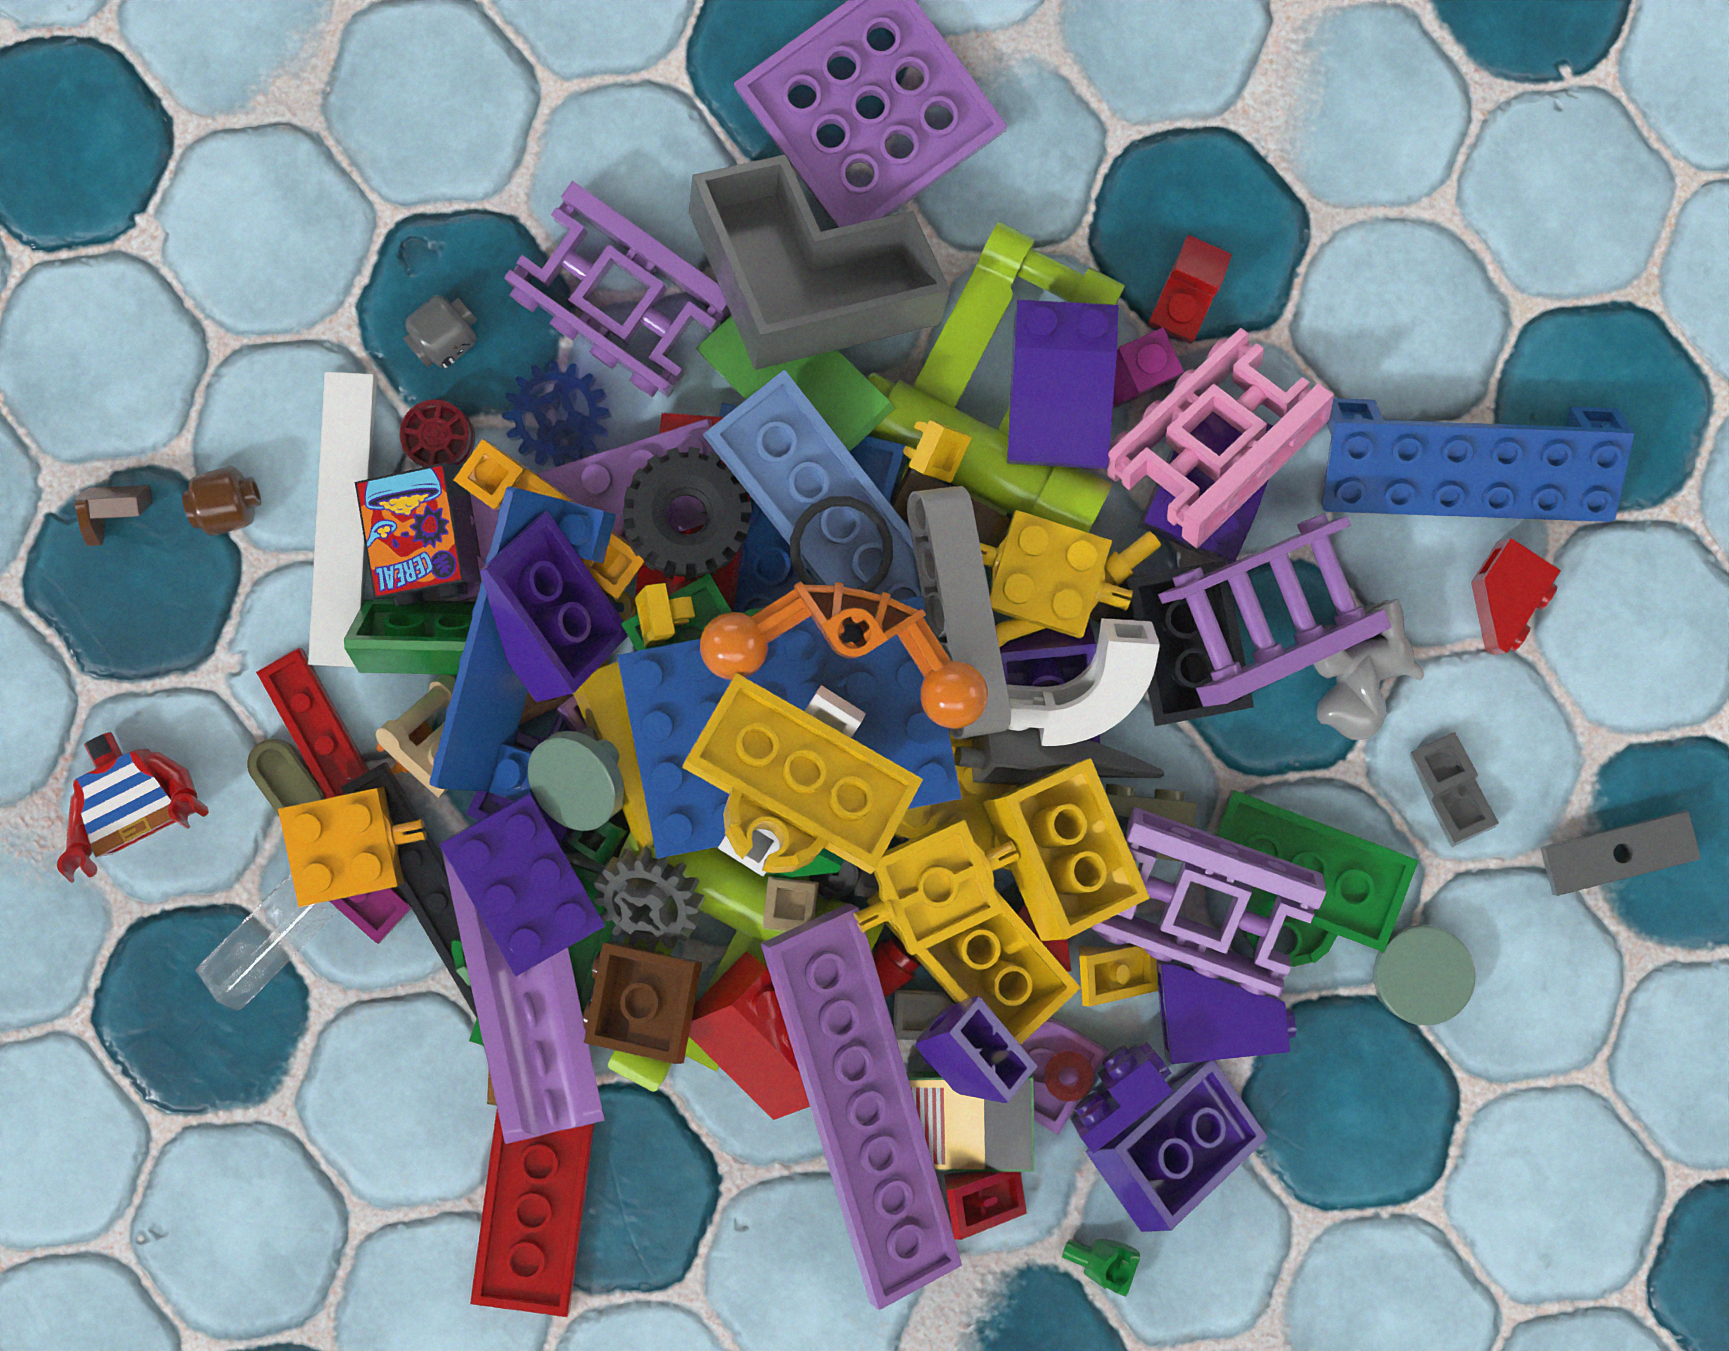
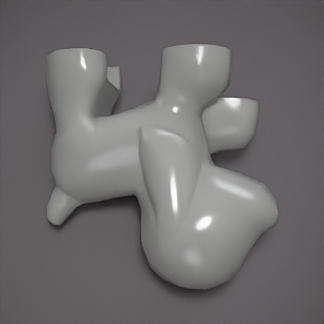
[1313,599,1424,740]

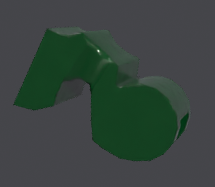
[566,814,631,865]

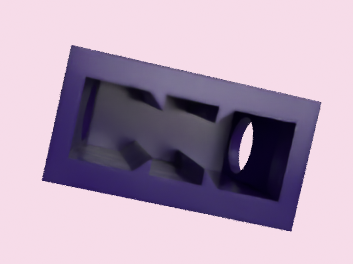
[916,996,1038,1103]

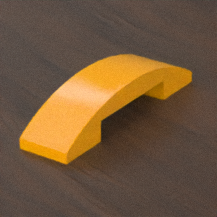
[454,439,645,599]

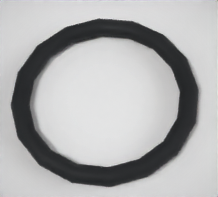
[790,496,893,592]

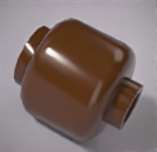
[182,466,262,536]

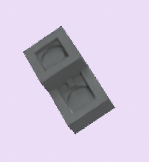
[1409,732,1499,847]

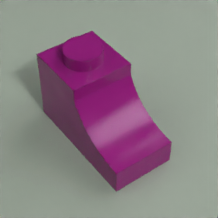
[1113,327,1184,409]

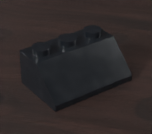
[1126,560,1254,726]

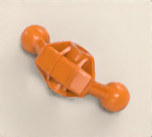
[700,581,988,729]

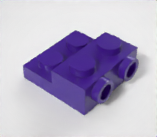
[1071,1041,1174,1154]

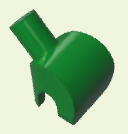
[1062,1239,1140,1297]

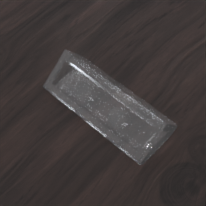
[195,873,339,1010]

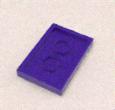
[439,792,605,977]

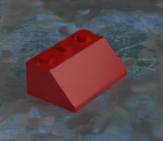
[689,951,810,1120]

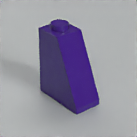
[1157,959,1296,1064]

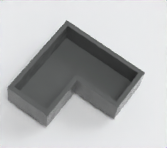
[689,154,950,370]

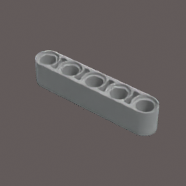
[907,486,1011,739]

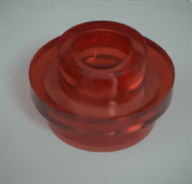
[1044,1051,1094,1102]

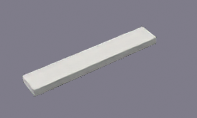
[308,372,377,667]

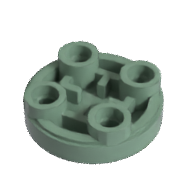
[528,731,624,831]
[1373,925,1476,1025]

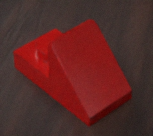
[1147,235,1232,344]

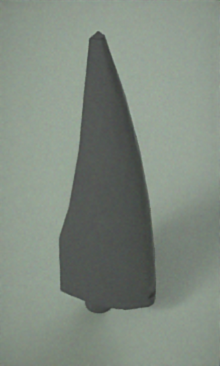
[954,727,1165,786]

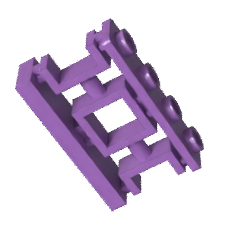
[504,181,730,398]
[1091,807,1326,996]

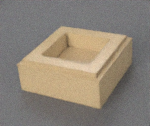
[762,877,819,932]

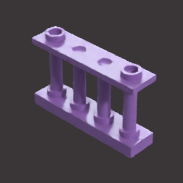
[1158,513,1392,707]

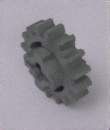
[593,847,705,950]

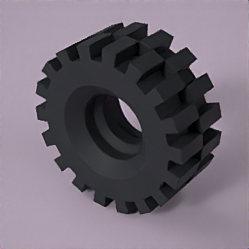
[623,447,752,581]

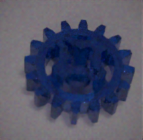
[502,360,612,467]

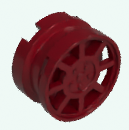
[400,399,476,467]

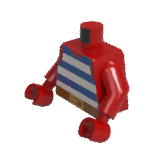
[57,732,209,883]

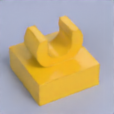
[903,420,972,483]
[635,583,695,647]

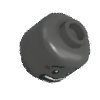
[403,295,477,368]

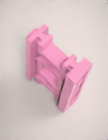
[1107,328,1334,549]

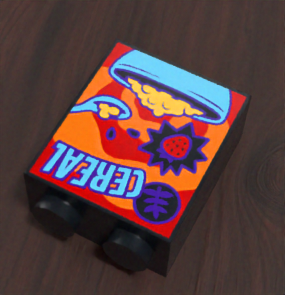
[354,463,482,607]

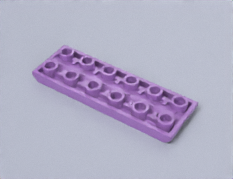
[443,852,605,1144]

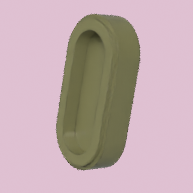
[247,739,326,816]

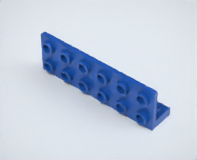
[1321,398,1635,522]
[429,486,616,807]

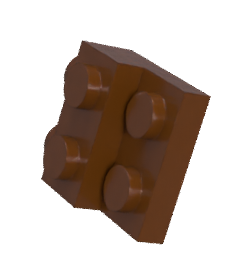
[583,942,702,1064]

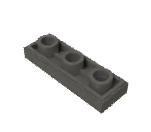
[1540,811,1701,896]

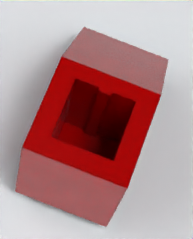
[1471,538,1561,655]

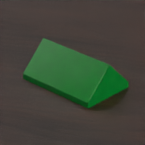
[344,599,476,675]

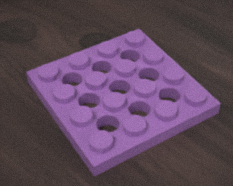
[734,0,1007,228]

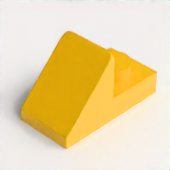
[1078,943,1159,1007]

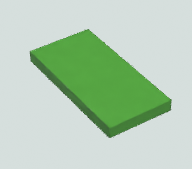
[696,315,895,452]

